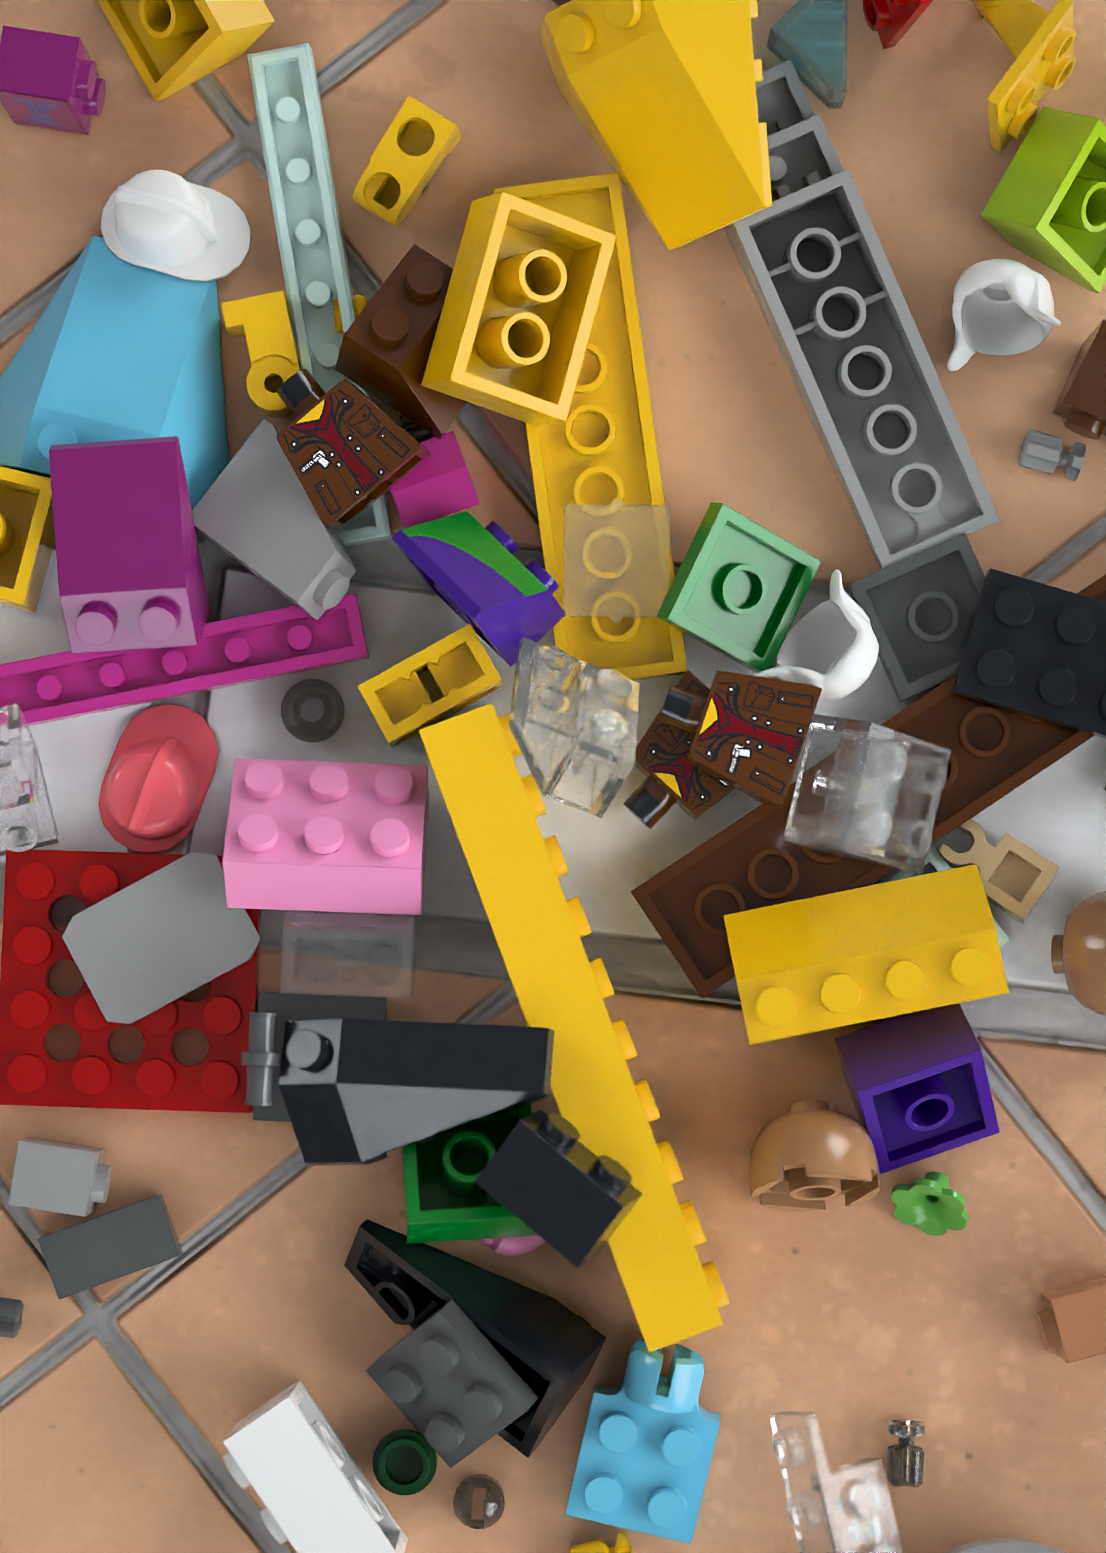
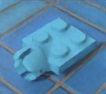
[565,1340,721,1544]

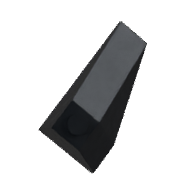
[279,1018,554,1166]
[344,1219,606,1458]

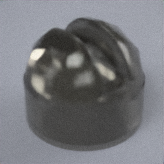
[453,1474,505,1529]

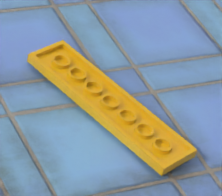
[494,172,688,690]

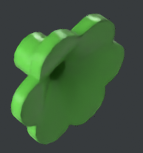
[890,1171,969,1236]

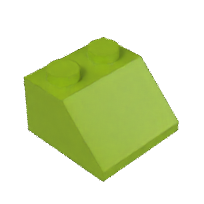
[981,107,1106,293]

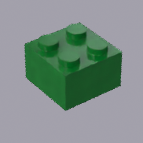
[401,1103,536,1244]

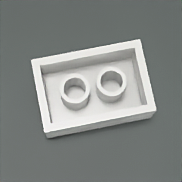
[223,1379,408,1553]

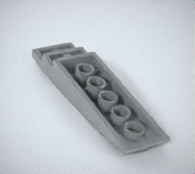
[724,60,1000,570]

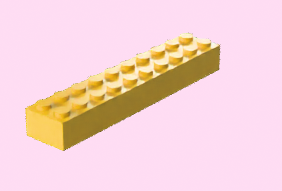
[419,703,730,1352]

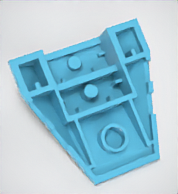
[0,235,230,510]

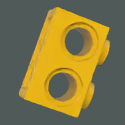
[357,623,503,748]

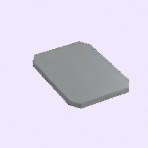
[62,852,261,1024]

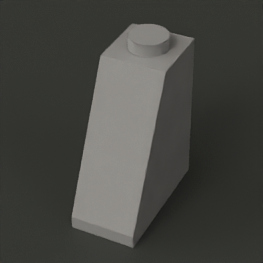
[192,419,356,621]

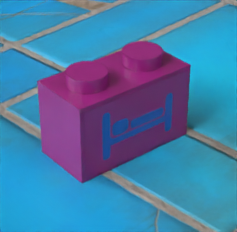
[0,26,106,135]

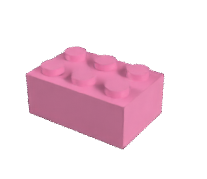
[222,758,429,915]

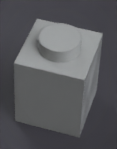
[8,1137,112,1217]

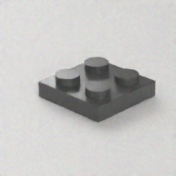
[847,533,985,702]
[366,1299,538,1468]

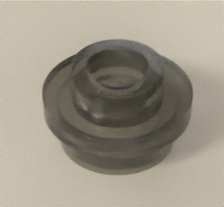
[281,679,345,743]

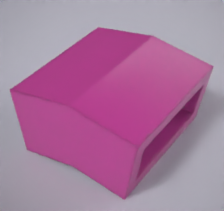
[390,431,480,528]

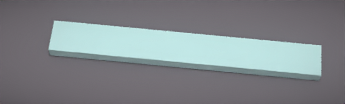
[247,43,393,547]

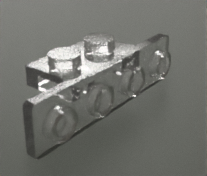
[770,1411,903,1553]

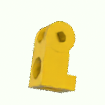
[352,95,462,227]
[221,290,301,418]

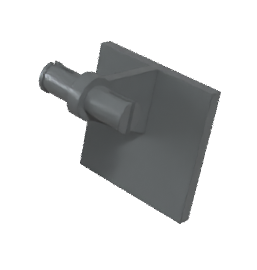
[241,992,387,1122]

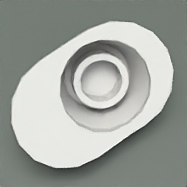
[101,170,251,282]

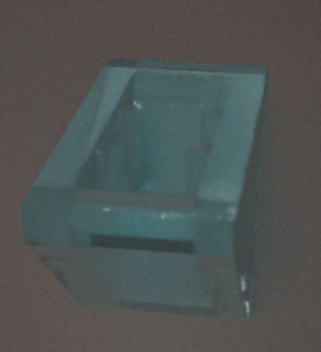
[766,0,847,109]

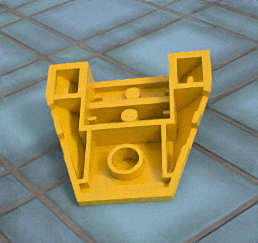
[539,0,772,250]

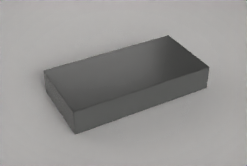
[38,1193,183,1300]

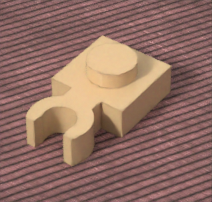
[939,819,1060,924]

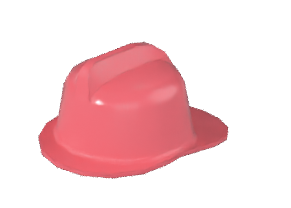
[98,704,218,853]

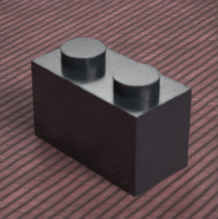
[475,1110,642,1268]

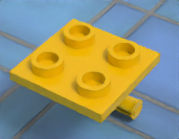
[972,0,1077,154]

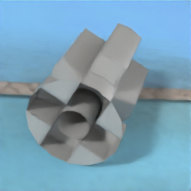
[1018,429,1086,481]

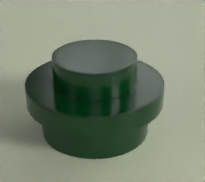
[372,1429,437,1495]

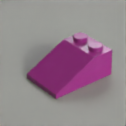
[49,436,210,654]

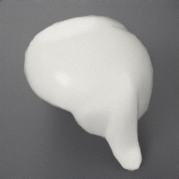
[947,258,1061,371]
[754,569,879,701]

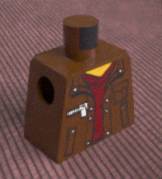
[276,369,431,532]
[623,670,735,830]
[658,671,822,810]

